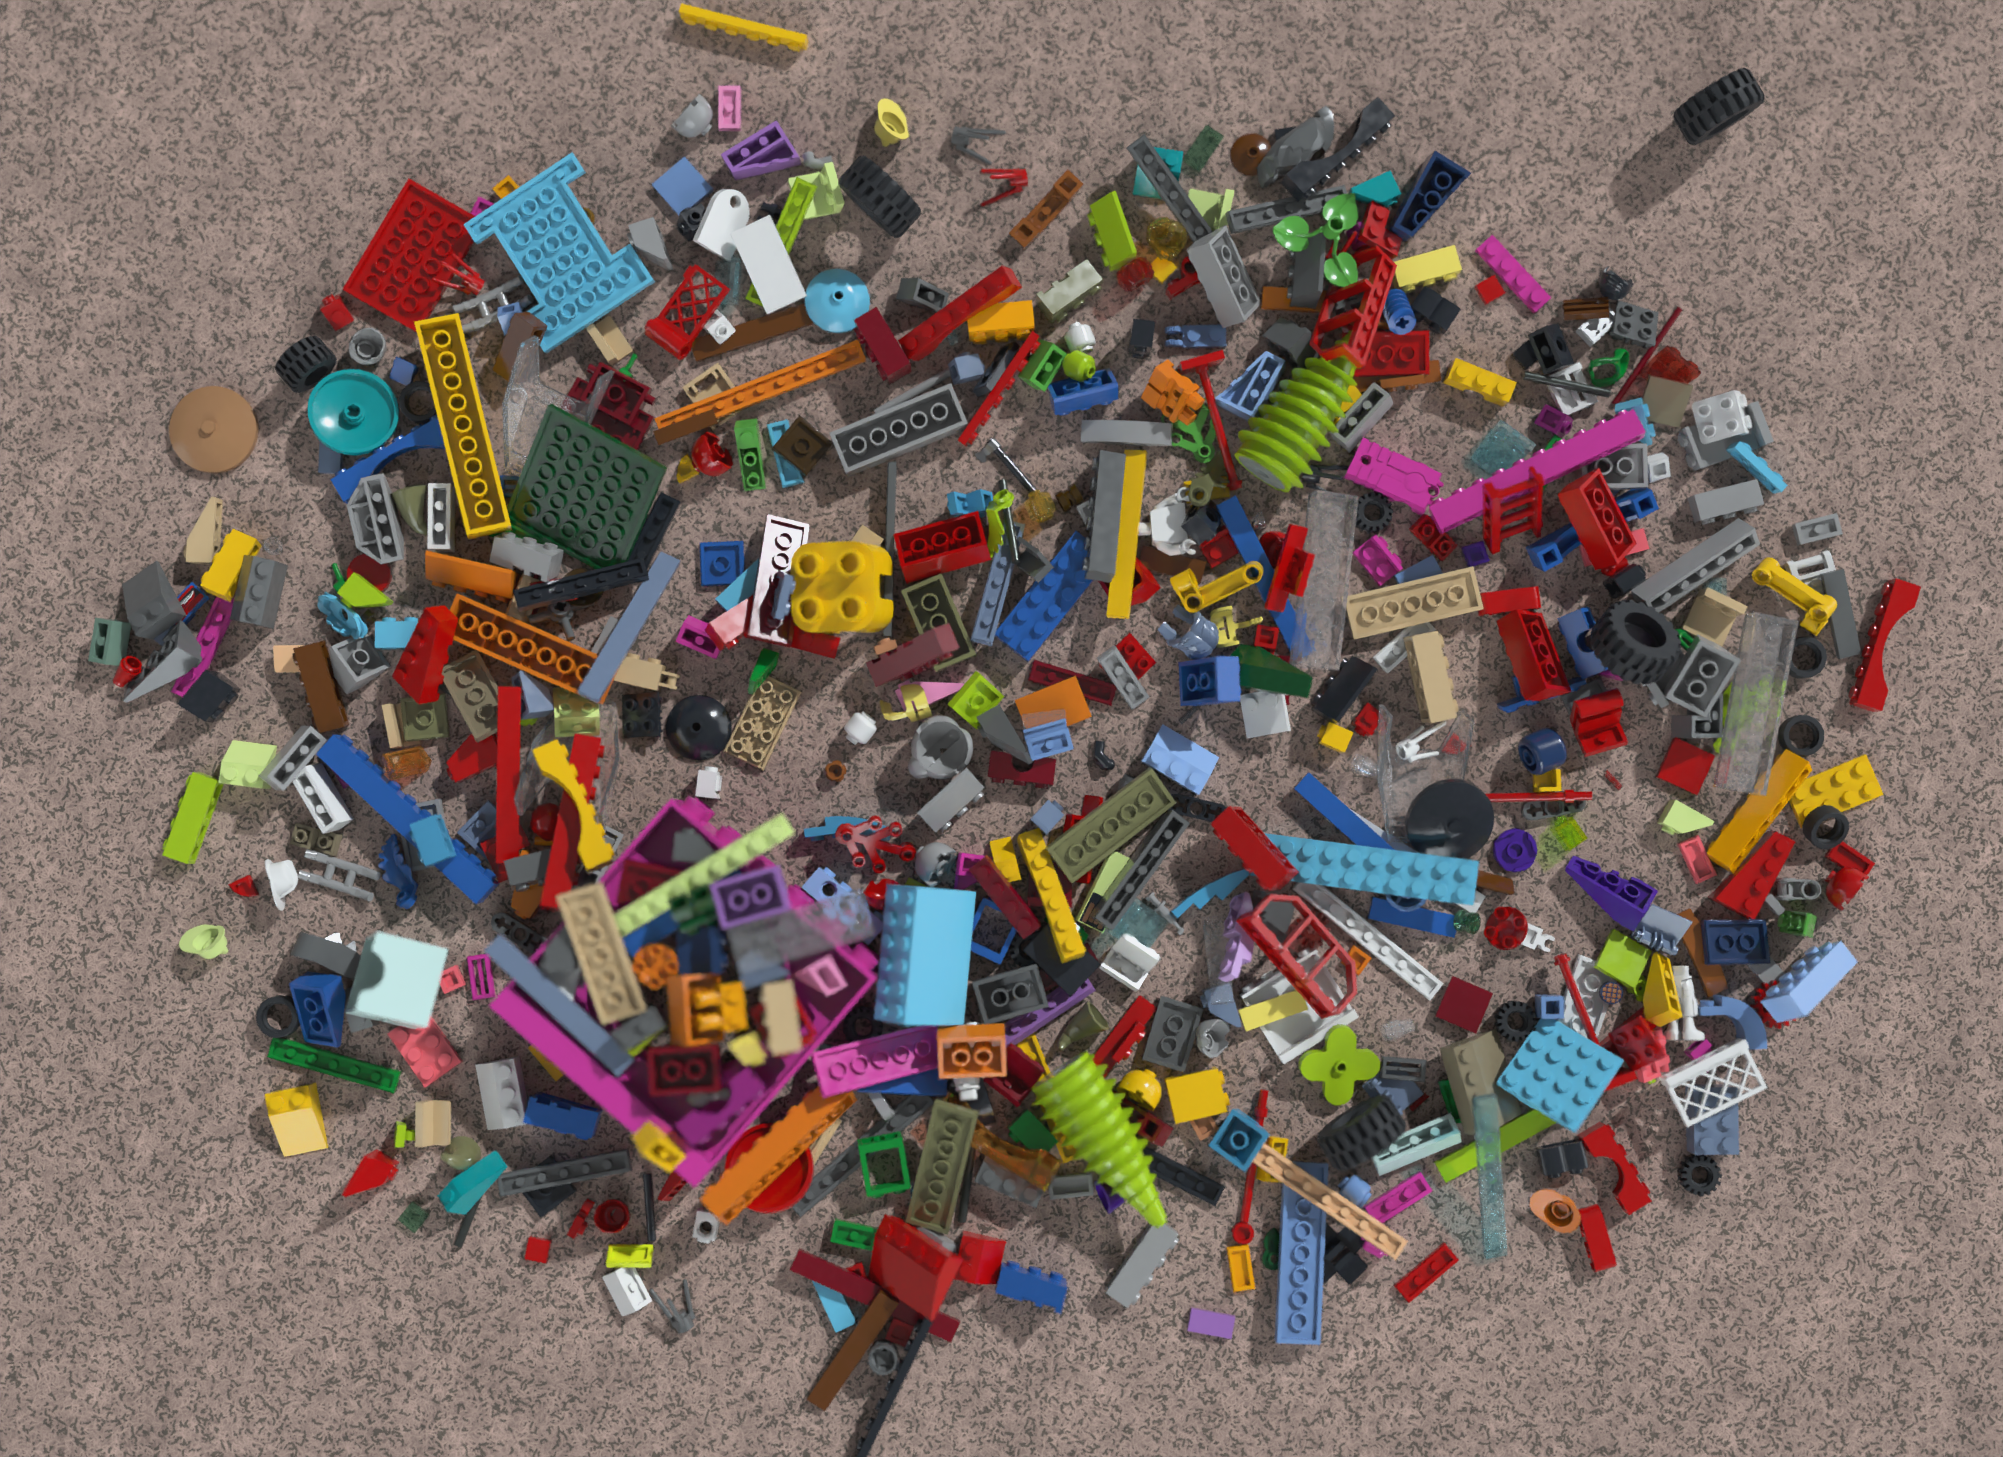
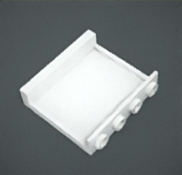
[1239,947,1359,1064]

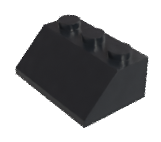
[1311,655,1378,724]

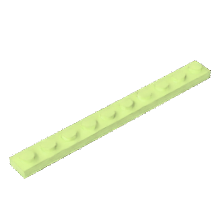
[613,813,794,937]

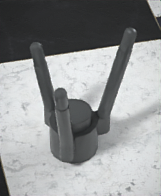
[951,126,1006,165]
[649,1279,696,1334]

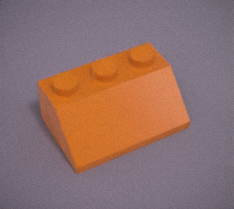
[667,973,725,1046]
[937,1023,1006,1079]

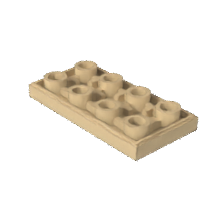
[724,676,802,771]

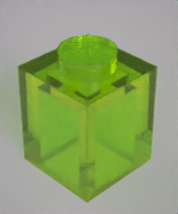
[1550,816,1588,851]

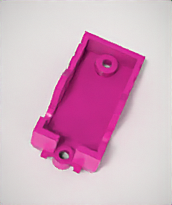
[1344,437,1444,516]

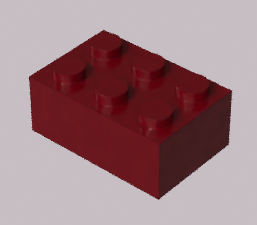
[853,307,912,385]
[647,1042,723,1096]

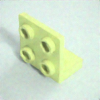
[788,162,845,220]
[1181,189,1235,232]
[553,688,600,737]

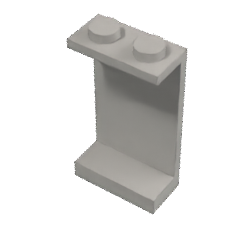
[1678,401,1774,471]

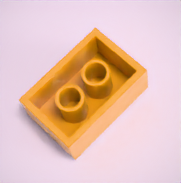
[967,300,1034,344]

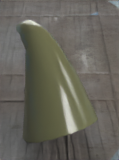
[391,484,428,536]
[1058,1001,1110,1050]
[440,1136,481,1171]

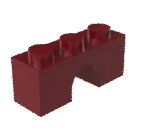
[987,751,1056,789]

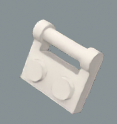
[1547,362,1598,416]
[1784,550,1836,593]

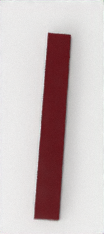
[789,1248,960,1342]

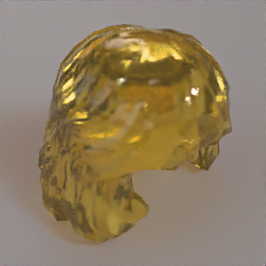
[1146,217,1187,261]

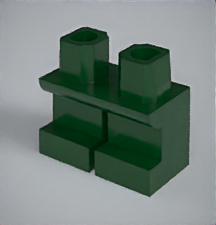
[667,883,719,936]

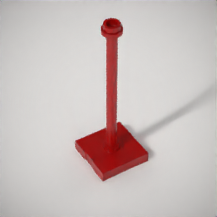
[1176,350,1243,491]
[1553,953,1638,1092]

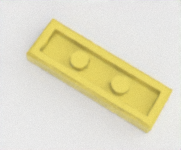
[1238,989,1308,1031]

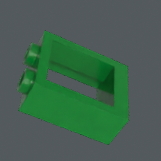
[857,1131,911,1198]

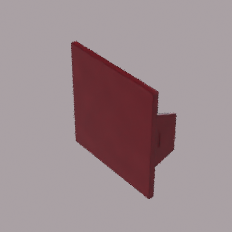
[1435,976,1493,1034]

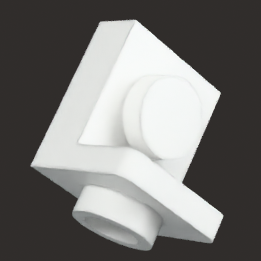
[703,309,735,344]

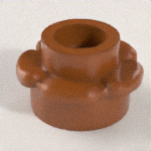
[825,760,847,782]

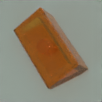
[382,746,432,780]

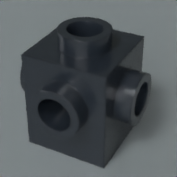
[676,204,706,242]

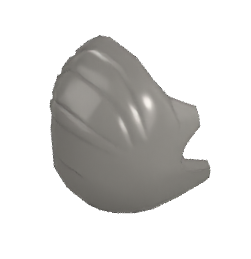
[349,327,387,365]
[1196,1019,1230,1058]

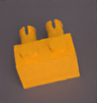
[694,981,748,1032]

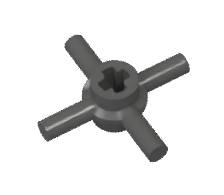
[527,601,594,641]

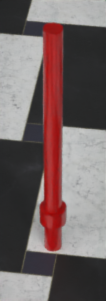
[1485,790,1592,803]
[1240,1089,1269,1222]

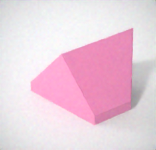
[791,954,847,996]

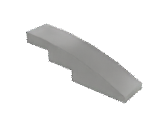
[1081,420,1173,446]

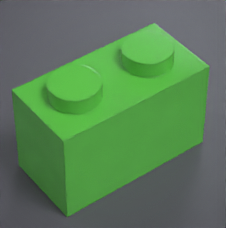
[1018,340,1067,392]

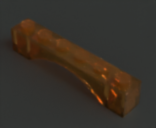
[942,1092,1063,1192]

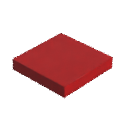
[1656,737,1715,795]

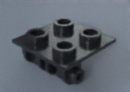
[622,692,663,738]

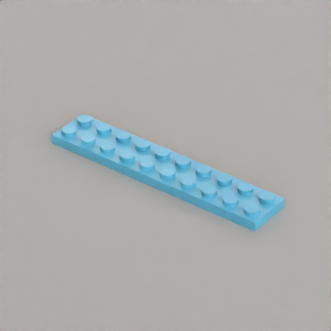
[1250,833,1479,906]

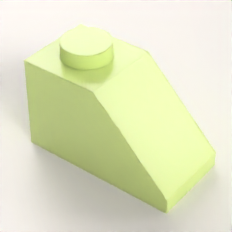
[1657,800,1714,835]

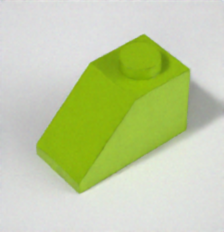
[337,572,394,609]

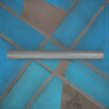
[874,368,951,414]

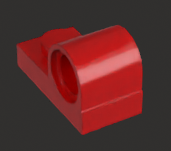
[1165,256,1200,300]

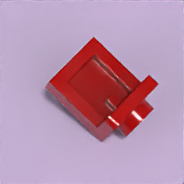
[320,294,354,331]

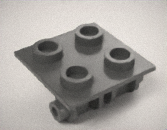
[1608,300,1659,349]
[1251,889,1295,943]

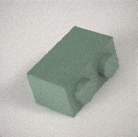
[88,617,131,666]

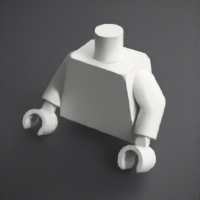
[1138,487,1196,556]

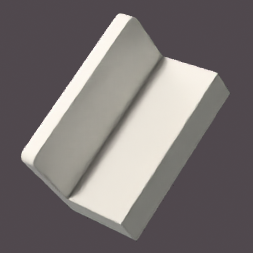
[602,1268,652,1316]

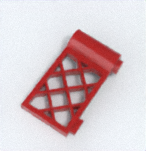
[644,264,730,360]

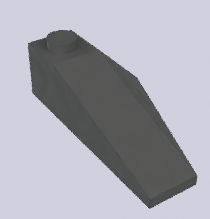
[123,620,202,703]

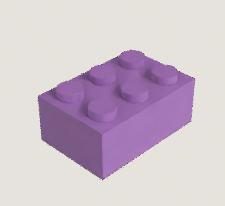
[710,865,792,929]

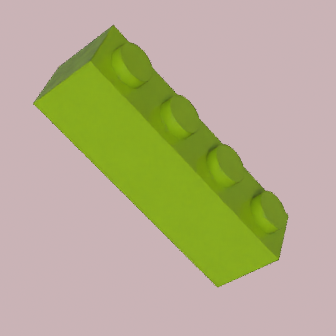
[162,772,224,864]

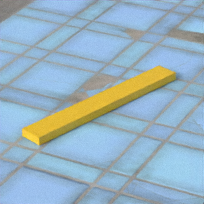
[1106,450,1147,619]

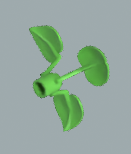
[1272,193,1358,288]

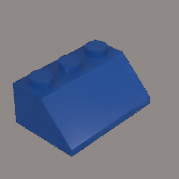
[1047,368,1118,416]

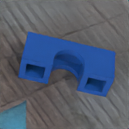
[1557,607,1609,679]

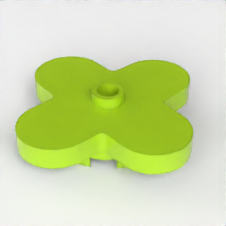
[1298,1024,1380,1105]

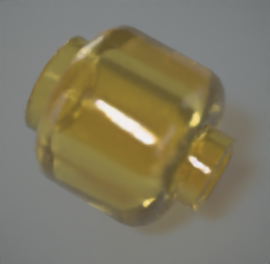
[1024,489,1056,524]

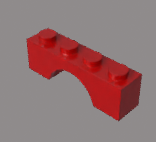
[1577,1122,1652,1215]

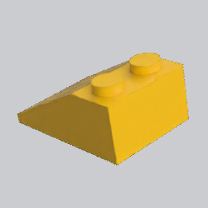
[264,1083,328,1157]

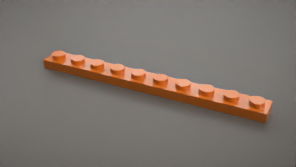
[654,340,866,429]

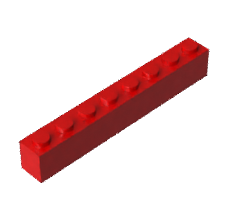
[540,734,605,913]

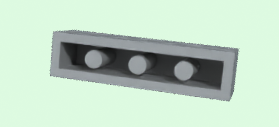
[1105,1223,1179,1308]

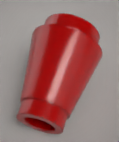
[113,656,142,687]

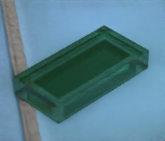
[1182,124,1224,173]

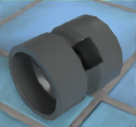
[868,1339,899,1375]

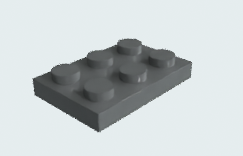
[1142,995,1203,1072]

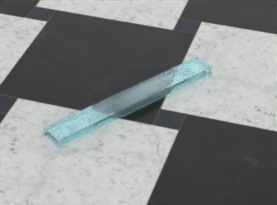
[1472,1093,1507,1259]

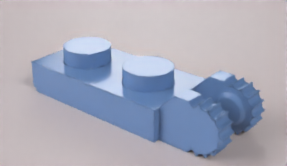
[1165,325,1226,349]

